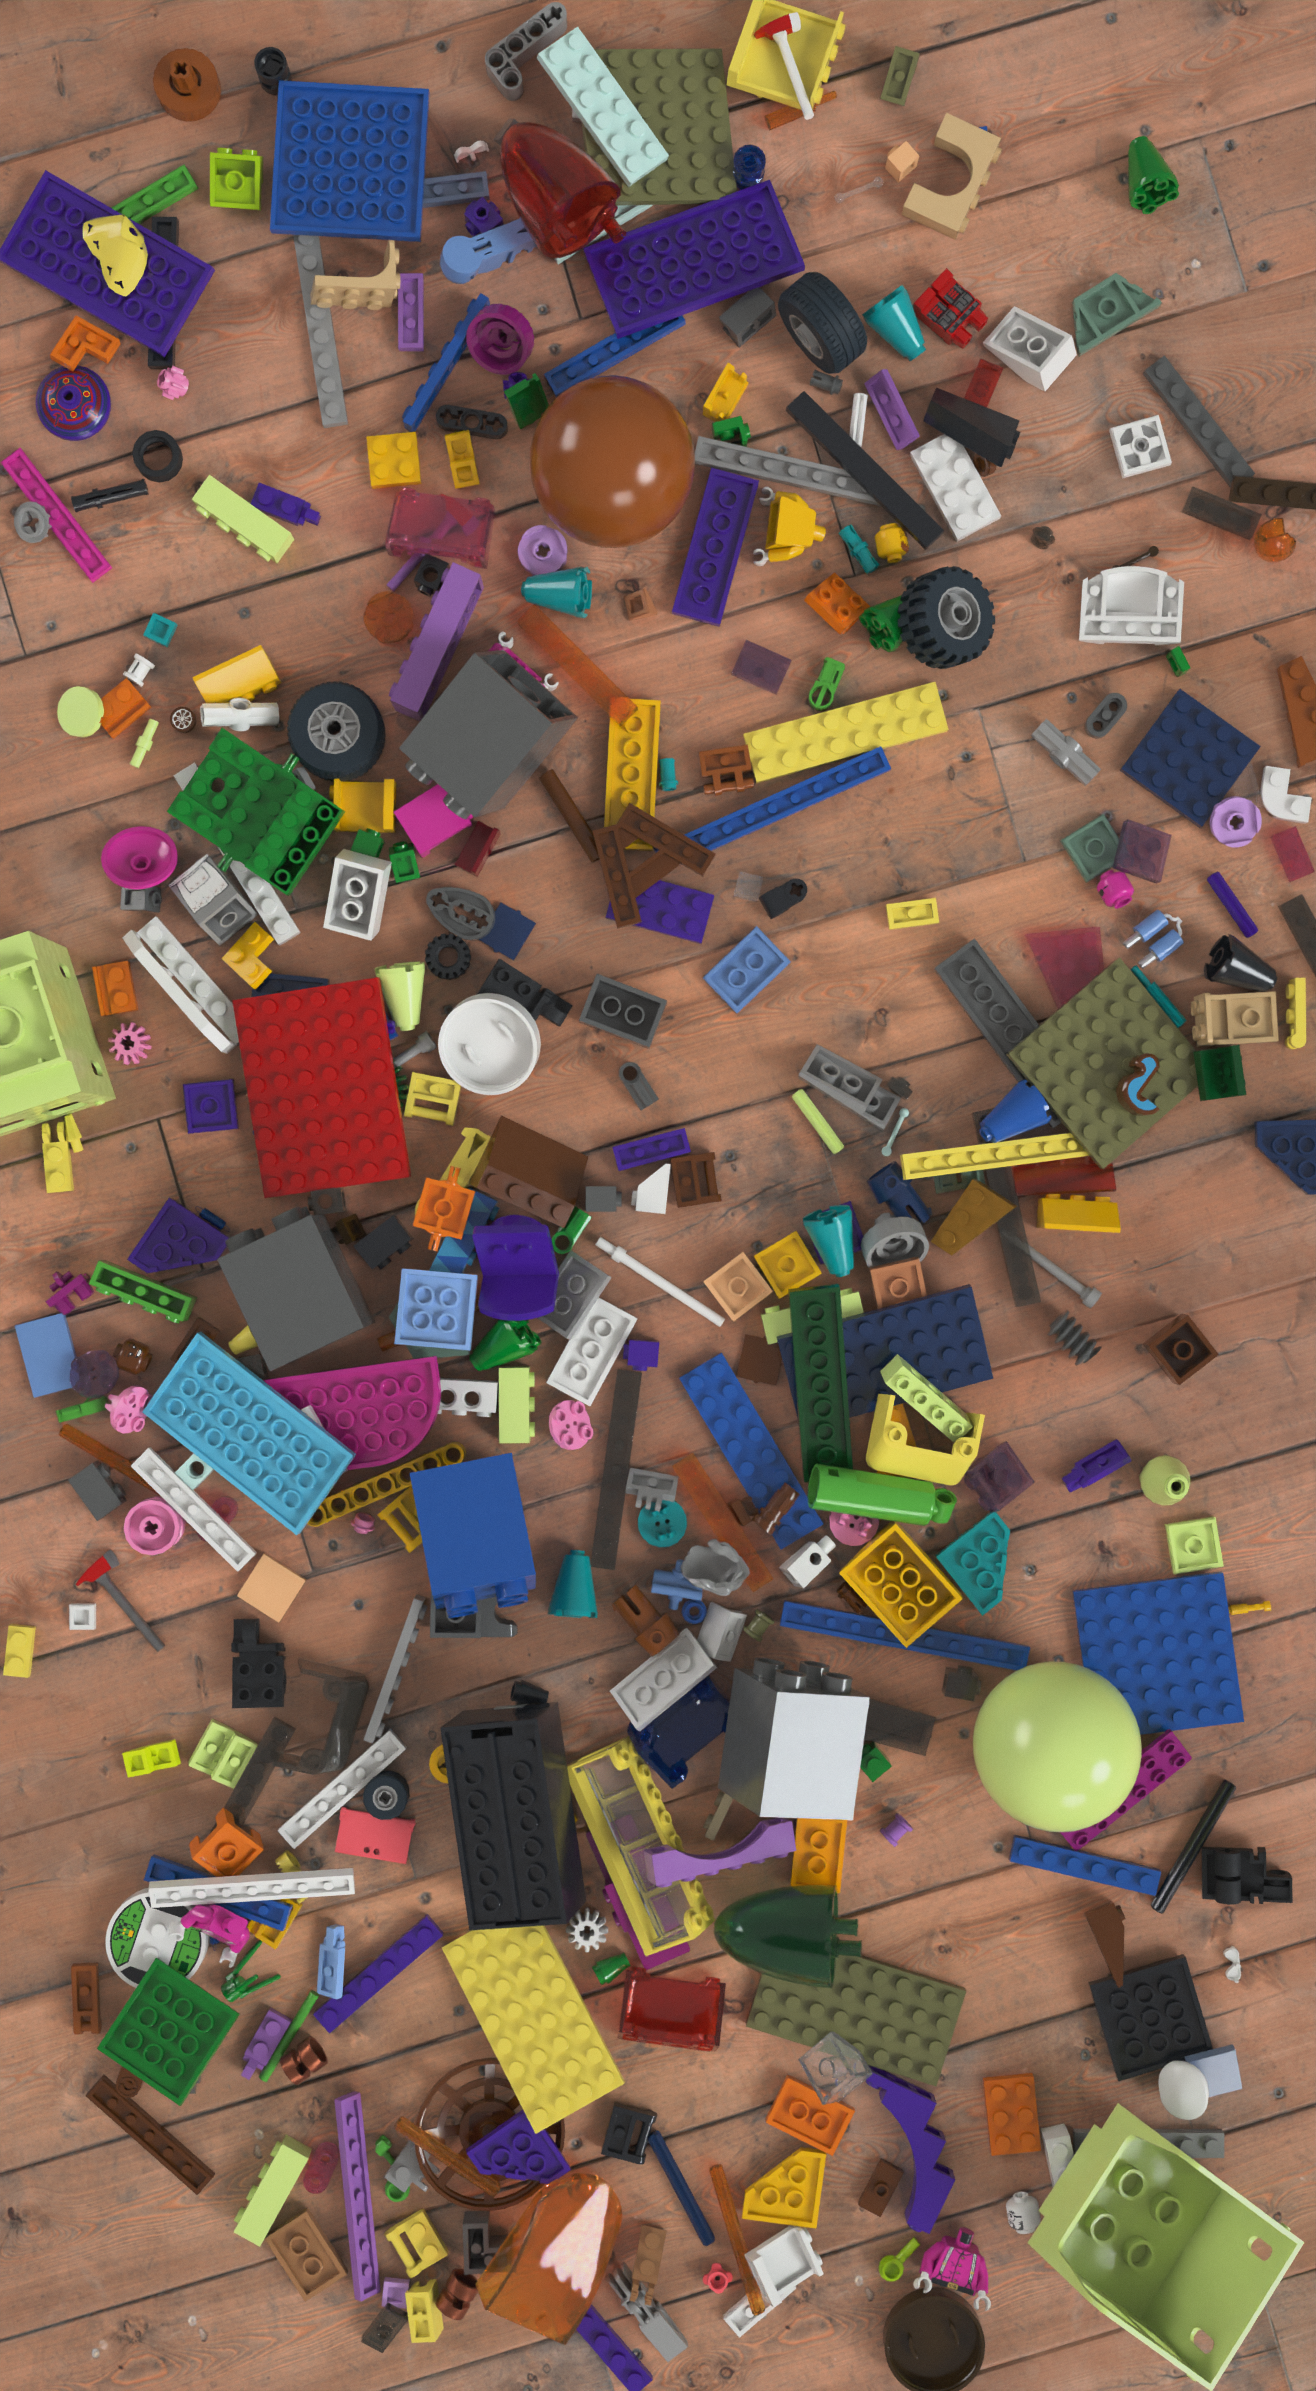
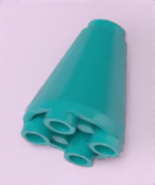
[862,285,926,362]

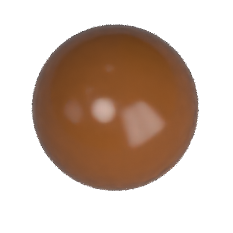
[529,375,695,548]

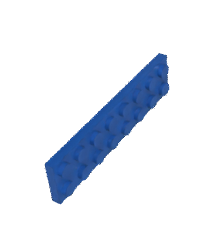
[679,1352,823,1549]

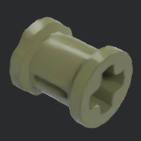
[743,1609,775,1642]

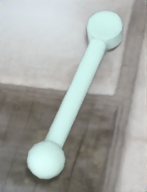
[881,1108,909,1156]

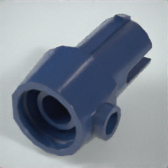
[866,1161,932,1223]

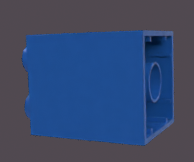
[410,1453,536,1618]

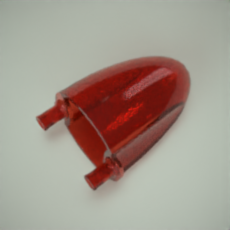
[500,122,626,258]

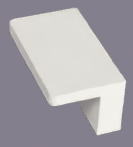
[697,1602,747,1662]

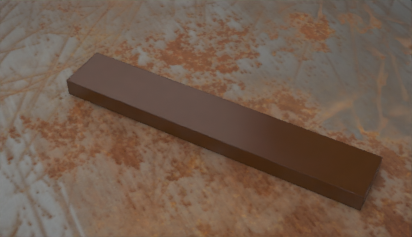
[85,2074,215,2195]

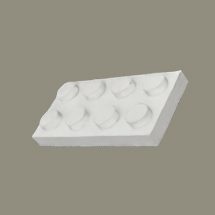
[910,434,1001,542]
[546,1298,638,1406]
[610,1628,717,1732]

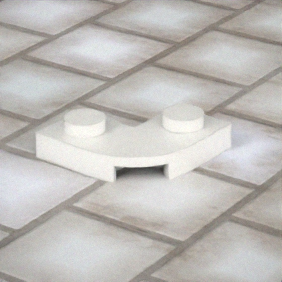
[1260,766,1312,824]

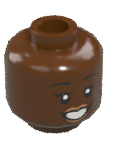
[113,1338,153,1375]

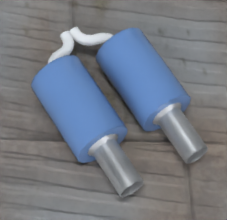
[1123,910,1184,969]

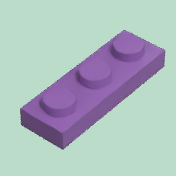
[398,273,424,351]
[864,369,920,450]

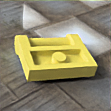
[404,1072,461,1126]
[384,2208,449,2278]

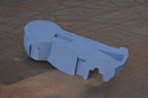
[440,209,546,284]

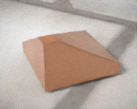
[624,588,657,621]

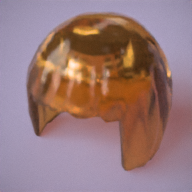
[1254,518,1296,563]

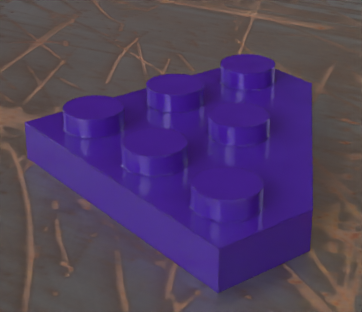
[127,1197,230,1273]
[466,2110,571,2185]

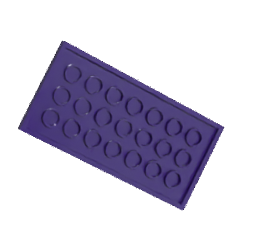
[0,170,215,358]
[583,180,805,339]

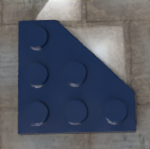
[1254,1120,1316,1195]

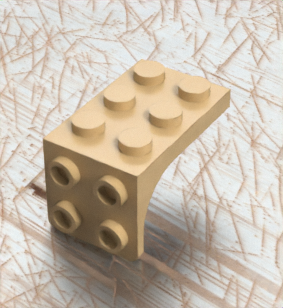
[310,240,400,310]
[1191,991,1279,1047]

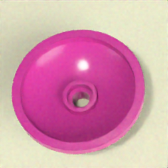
[101,826,178,889]

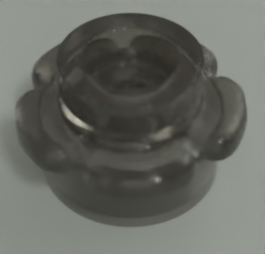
[1031,526,1055,550]

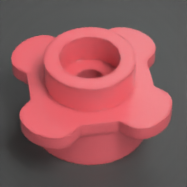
[703,2263,733,2294]

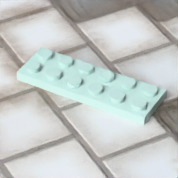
[537,26,669,187]

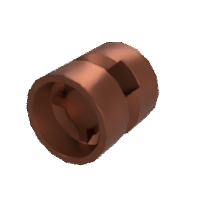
[280,2036,328,2085]
[435,2268,480,2320]

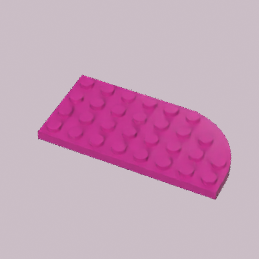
[263,1356,441,1470]

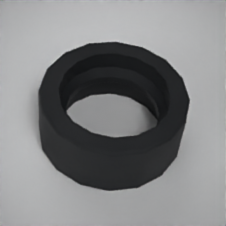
[132,430,183,483]

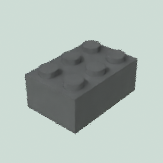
[579,974,667,1049]

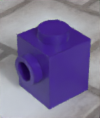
[623,1339,659,1371]

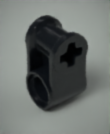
[759,878,807,919]

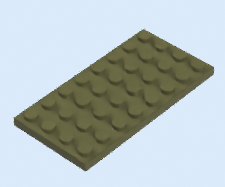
[746,1928,966,2087]

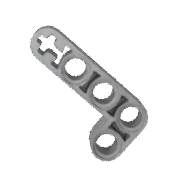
[485,2,567,101]

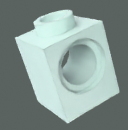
[175,1453,214,1490]

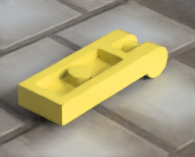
[1285,978,1306,1049]

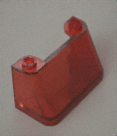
[617,1967,726,2052]

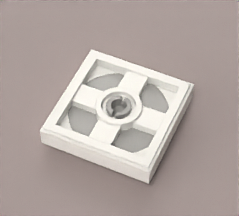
[1109,415,1172,479]

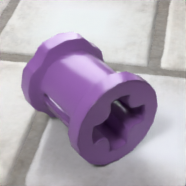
[880,1813,913,1847]

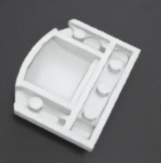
[1079,566,1184,645]

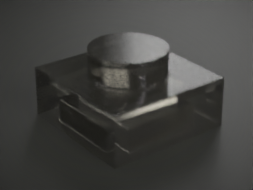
[885,1076,913,1100]

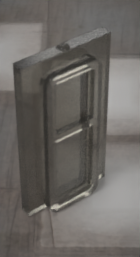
[864,1699,936,1756]

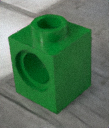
[350,828,385,858]

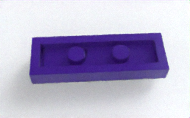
[612,1128,691,1171]

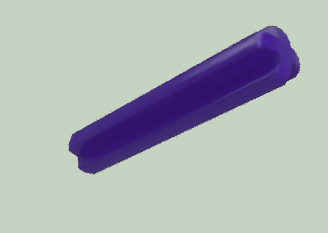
[1207,871,1258,938]

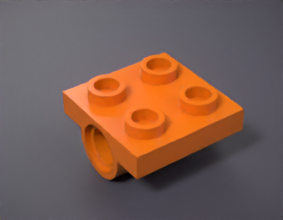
[804,572,870,635]

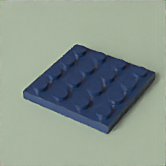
[1120,689,1261,828]

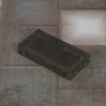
[361,2302,408,2353]

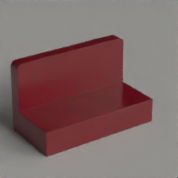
[455,821,501,877]

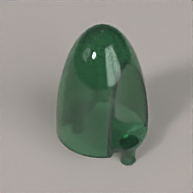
[713,1885,862,1989]

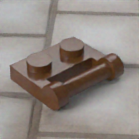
[670,1152,722,1208]

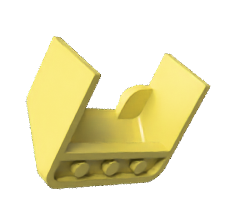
[866,1394,985,1485]

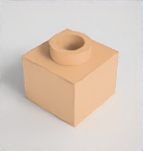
[885,141,919,183]

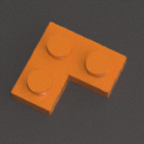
[50,315,121,371]

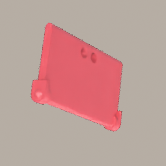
[335,1807,416,1864]

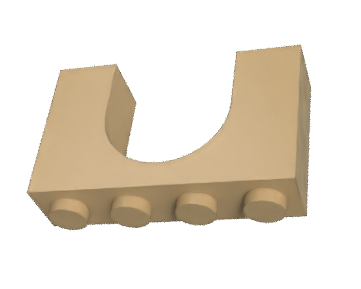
[902,113,1002,240]

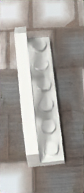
[122,916,239,1054]

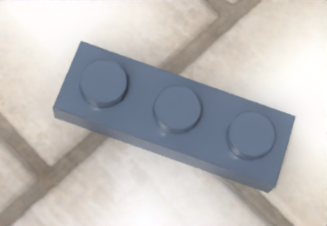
[423,171,490,208]

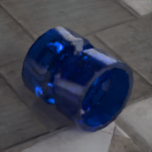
[733,144,766,190]

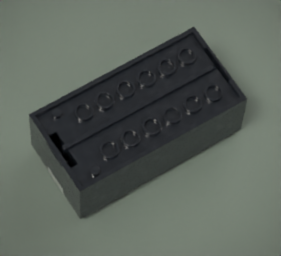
[440,1702,586,1931]

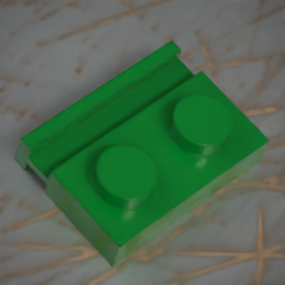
[504,373,549,430]

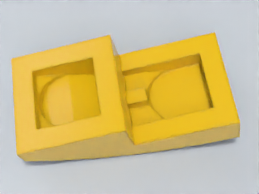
[445,430,480,489]

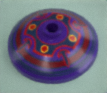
[36,365,111,441]

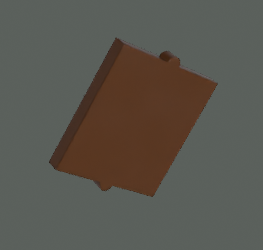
[736,1334,782,1385]

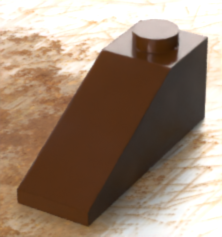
[1084,1901,1126,1988]

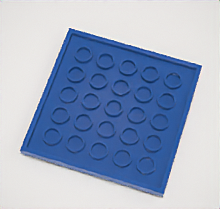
[270,80,430,242]
[1072,1571,1244,1735]

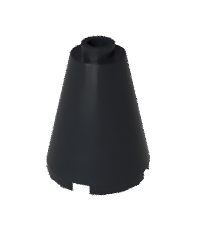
[1204,934,1277,992]

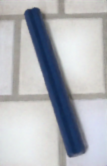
[648,2130,715,2246]

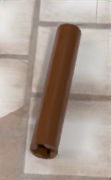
[539,769,599,863]

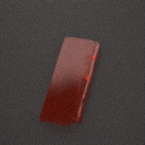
[1013,1156,1116,1196]

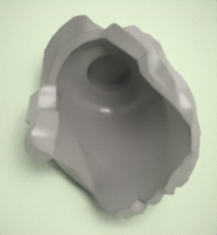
[680,1539,750,1596]

